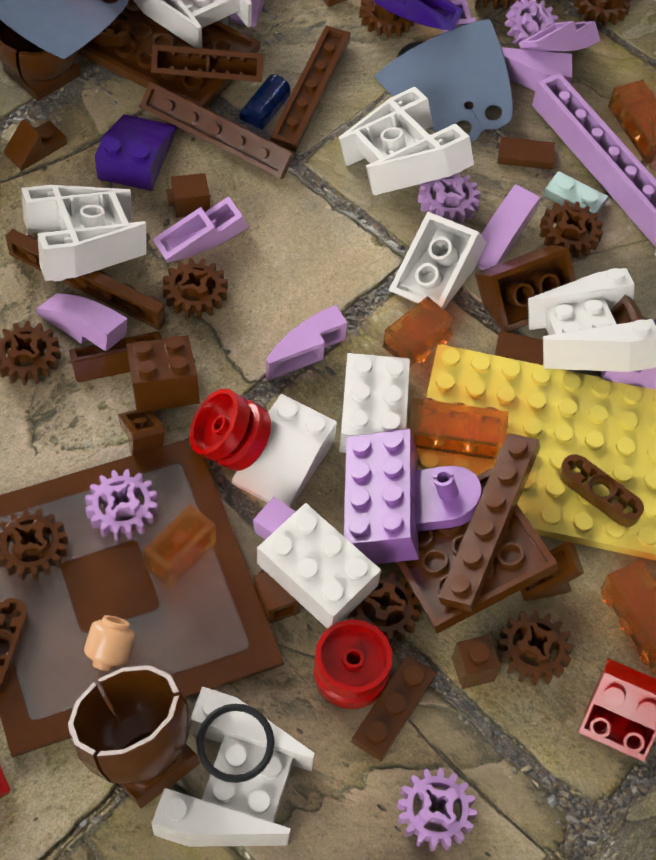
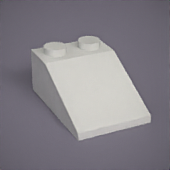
[389,212,487,313]
[232,394,337,508]

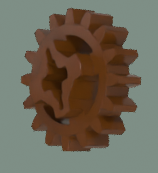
[359,0,415,38]
[574,0,631,26]
[539,201,603,258]
[162,258,228,319]
[0,321,61,385]
[0,508,69,581]
[347,572,421,645]
[497,610,573,686]

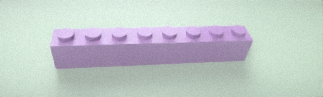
[532,73,656,247]

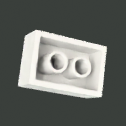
[339,353,410,453]
[257,503,381,629]

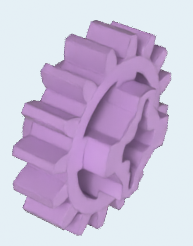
[504,0,558,45]
[417,173,481,224]
[85,469,158,540]
[396,768,477,852]

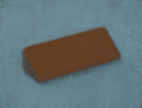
[69,331,162,383]

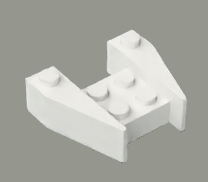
[134,0,252,48]
[339,87,474,195]
[21,185,146,281]
[528,268,656,372]
[151,687,315,847]

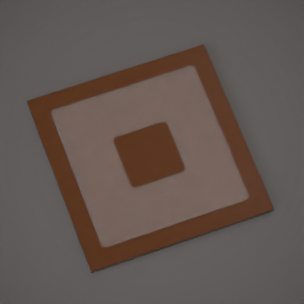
[0,438,284,758]

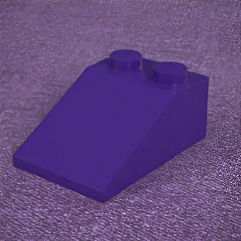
[95,114,177,191]

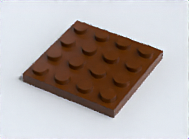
[395,468,559,634]

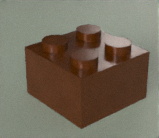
[126,335,200,413]

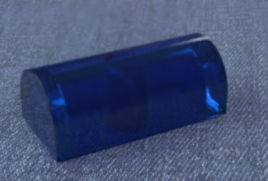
[239,74,291,130]

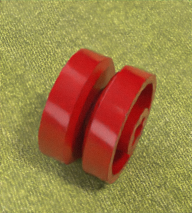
[189,389,271,471]
[313,619,392,709]

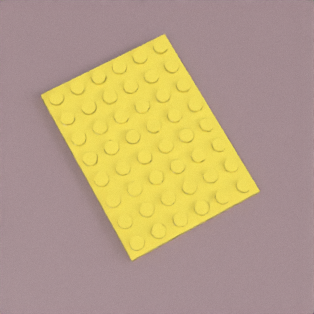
[416,344,656,561]

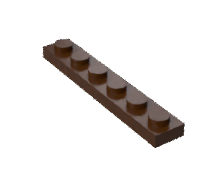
[270,26,351,152]
[139,81,295,179]
[5,229,166,330]
[438,433,540,612]

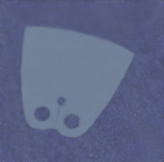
[0,0,128,59]
[375,19,513,142]

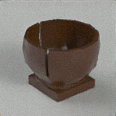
[0,20,81,101]
[67,665,200,809]

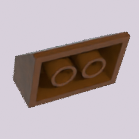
[475,245,576,332]

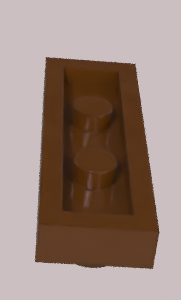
[351,655,437,761]

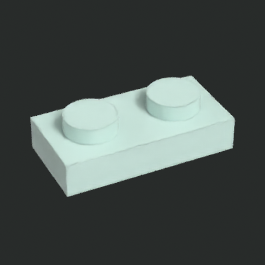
[543,171,608,214]

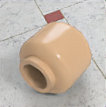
[84,615,135,671]

